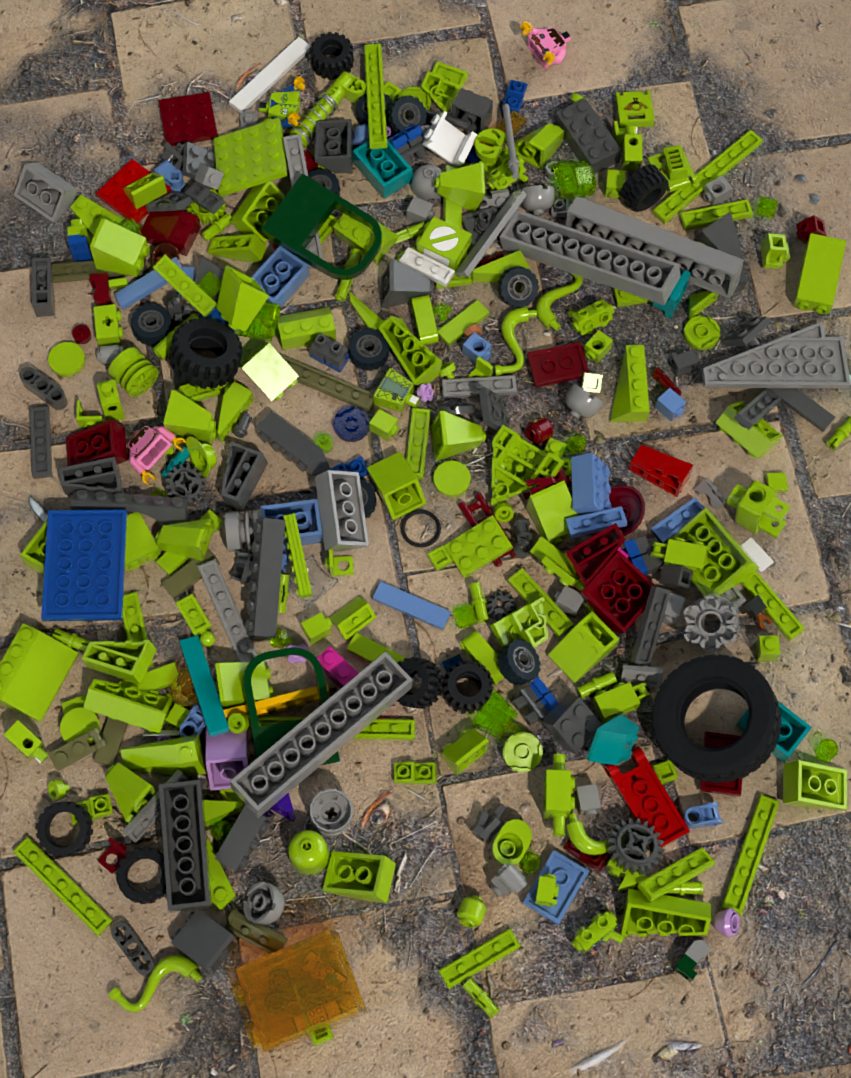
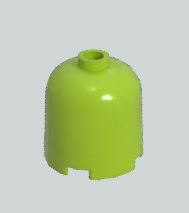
[288,830,329,875]

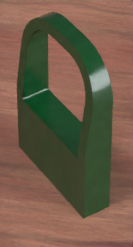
[261,173,382,280]
[243,647,340,765]

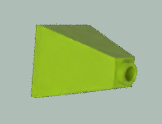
[434,162,485,212]
[431,411,486,461]

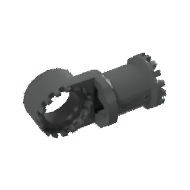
[513,518,533,559]

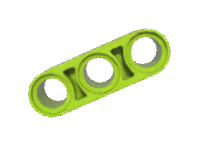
[411,295,439,345]
[459,630,504,685]

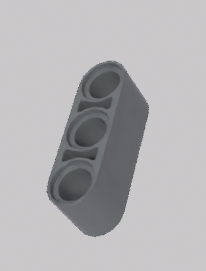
[19,367,68,410]

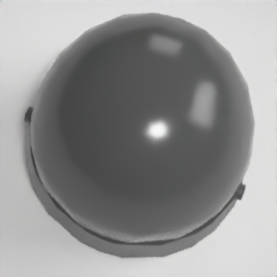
[230,550,253,584]

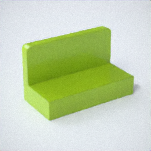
[329,596,377,640]

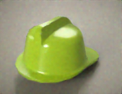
[186,436,217,478]
[492,819,532,866]

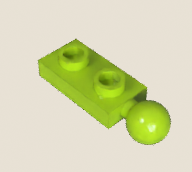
[178,381,231,403]
[176,593,216,647]

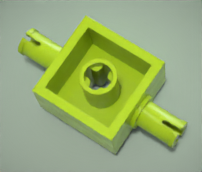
[543,754,575,837]

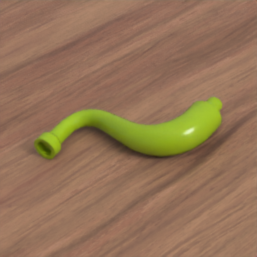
[536,273,583,331]
[494,307,537,376]
[566,814,626,855]
[108,955,203,1012]

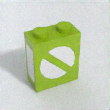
[415,217,472,270]

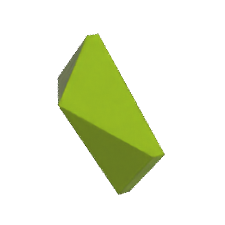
[688,290,719,319]

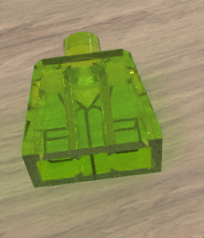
[472,691,523,740]

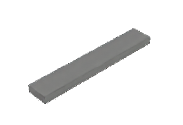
[455,190,527,277]
[197,559,258,662]

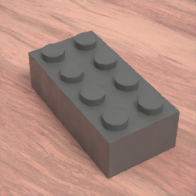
[554,98,622,176]

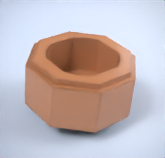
[464,324,482,339]

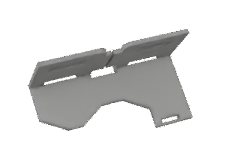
[694,479,727,509]

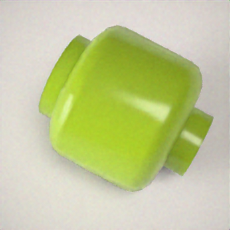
[457,895,487,928]

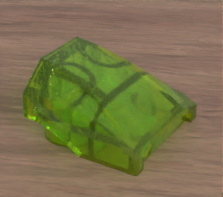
[551,161,597,199]
[237,303,281,341]

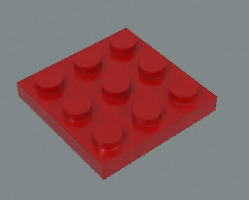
[96,159,172,226]

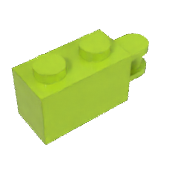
[650,537,707,572]
[592,682,651,723]

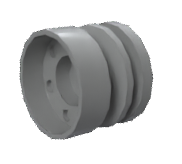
[225,510,260,552]
[310,789,353,837]

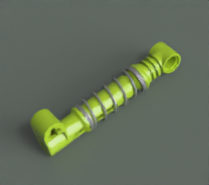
[284,71,366,168]

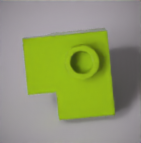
[760,233,790,269]

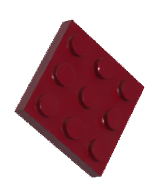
[158,92,218,146]

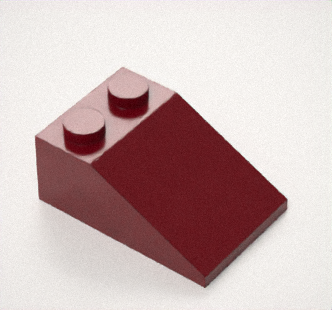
[139,210,201,256]
[66,420,127,467]

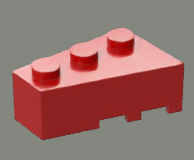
[628,445,693,497]

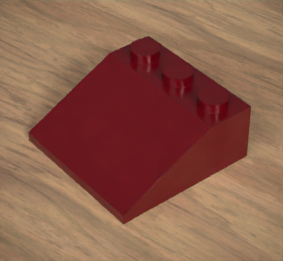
[581,551,657,636]

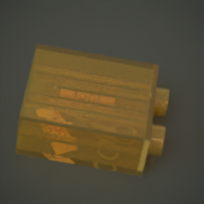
[232,929,368,1053]

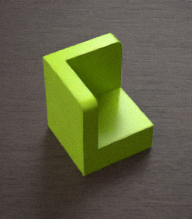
[612,121,627,147]

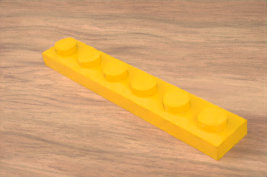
[223,683,329,723]

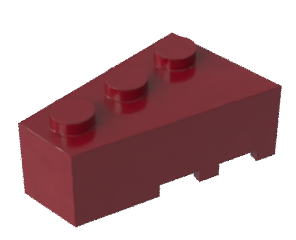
[564,523,626,589]

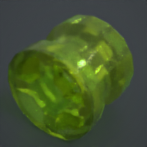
[815,739,838,762]

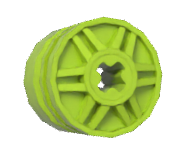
[108,347,159,397]

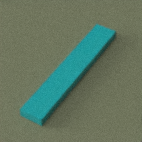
[179,635,229,737]

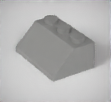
[14,162,78,223]

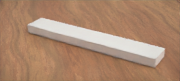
[229,37,311,113]

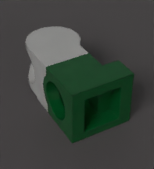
[673,940,709,982]

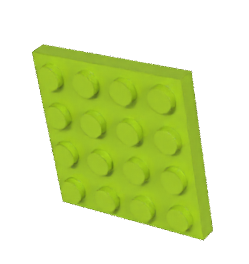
[214,117,287,197]

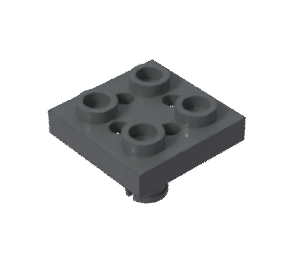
[462,206,504,248]
[722,316,771,349]
[472,387,510,431]

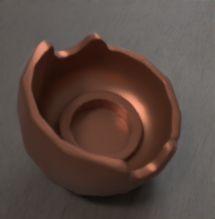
[152,243,180,265]

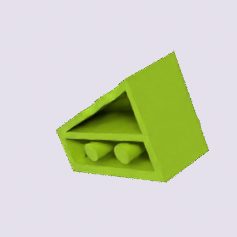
[81,640,157,684]

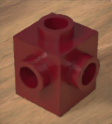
[796,215,827,243]

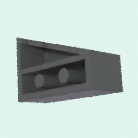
[58,457,123,495]

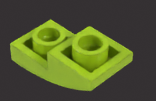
[394,761,437,784]
[70,794,113,826]

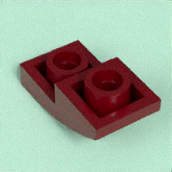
[563,838,611,873]

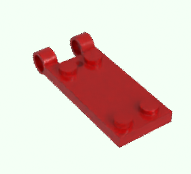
[603,746,690,848]

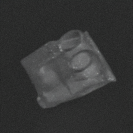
[288,554,338,609]

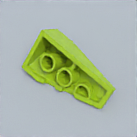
[120,734,207,777]

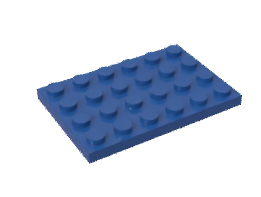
[41,510,127,621]

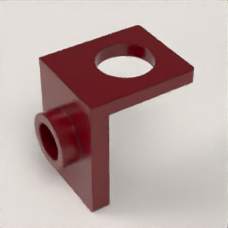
[98,837,127,874]

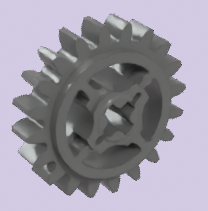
[607,818,664,875]

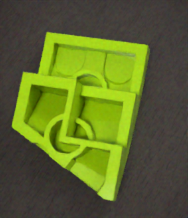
[421,61,469,112]
[490,596,548,648]

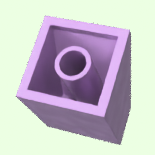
[205,728,250,791]

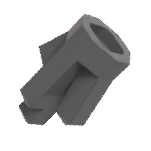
[168,295,191,326]
[470,803,506,843]

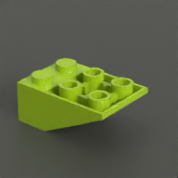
[548,611,619,684]

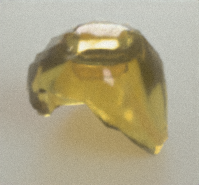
[170,669,198,706]

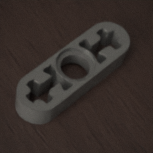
[111,922,155,976]

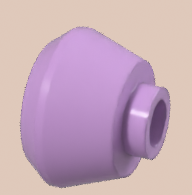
[713,908,739,937]

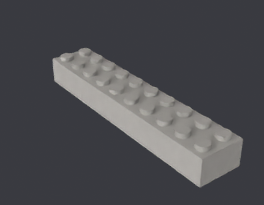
[566,196,744,299]
[500,210,681,305]
[230,651,413,818]

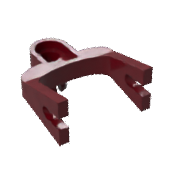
[523,468,571,500]

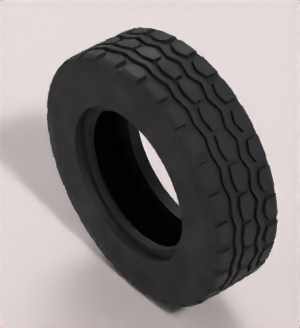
[652,654,781,783]

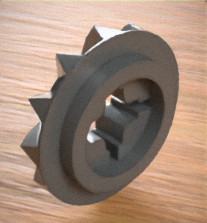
[486,591,517,621]

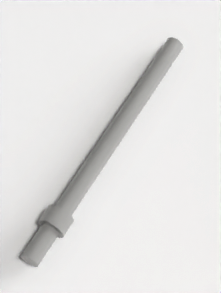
[502,104,519,179]

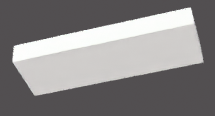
[399,247,455,287]

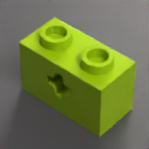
[93,304,124,348]

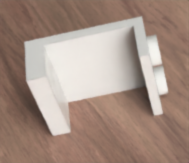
[422,111,477,168]

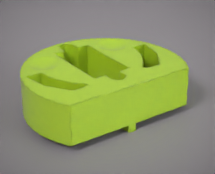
[475,128,507,163]

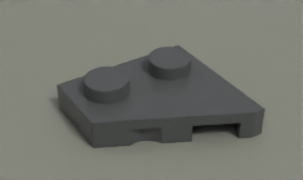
[145,191,193,212]

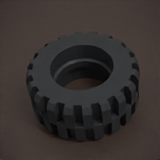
[169,318,243,389]

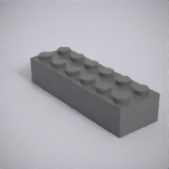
[159,780,212,912]

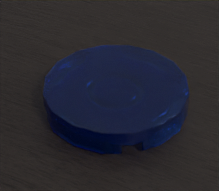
[333,406,370,442]

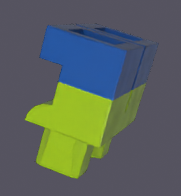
[67,219,93,262]

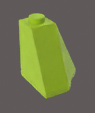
[514,123,564,171]
[155,519,215,561]
[105,762,156,824]

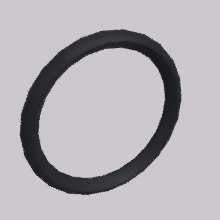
[401,510,441,548]

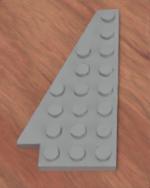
[702,322,851,389]

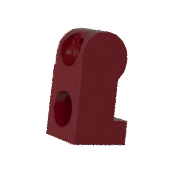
[89,272,112,306]

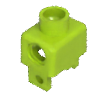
[727,480,791,539]

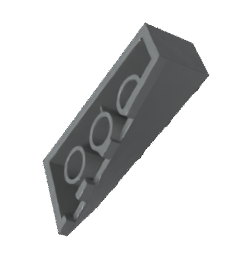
[256,412,330,475]

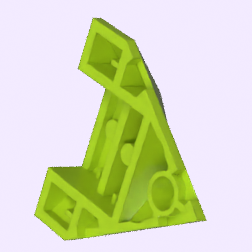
[491,425,565,506]

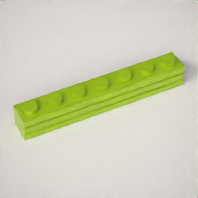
[283,513,313,599]

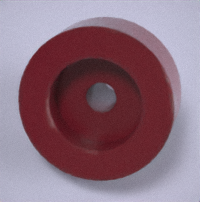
[72,325,92,344]

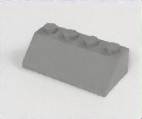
[315,470,369,551]

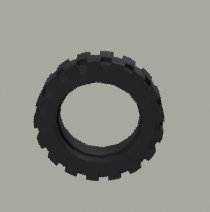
[36,801,93,857]
[116,847,166,904]

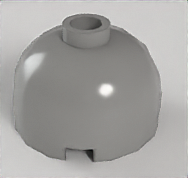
[411,164,443,201]
[519,185,555,215]
[566,384,604,419]
[243,881,285,925]

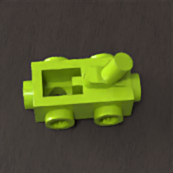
[485,155,528,190]
[568,298,615,336]
[571,910,624,954]

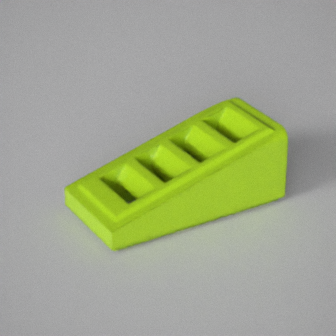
[663,145,688,180]

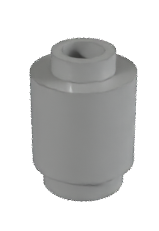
[97,345,124,365]
[497,863,528,895]

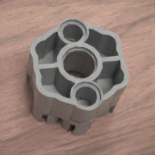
[684,592,740,653]

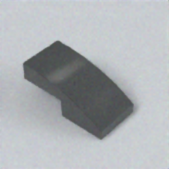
[185,181,225,214]

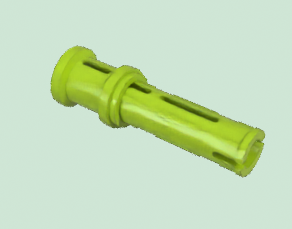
[334,248,366,301]

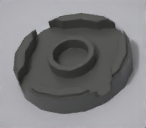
[437,403,474,414]

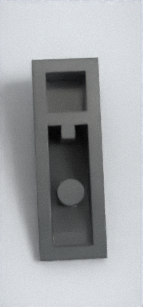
[32,257,55,317]

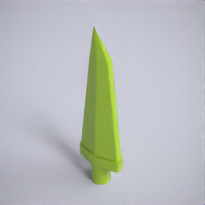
[349,292,385,333]

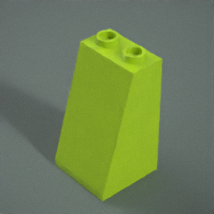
[793,233,847,314]

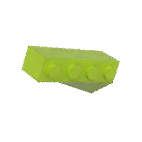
[378,316,443,386]
[610,345,650,422]
[83,679,175,734]
[621,889,711,937]

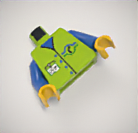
[259,76,305,130]

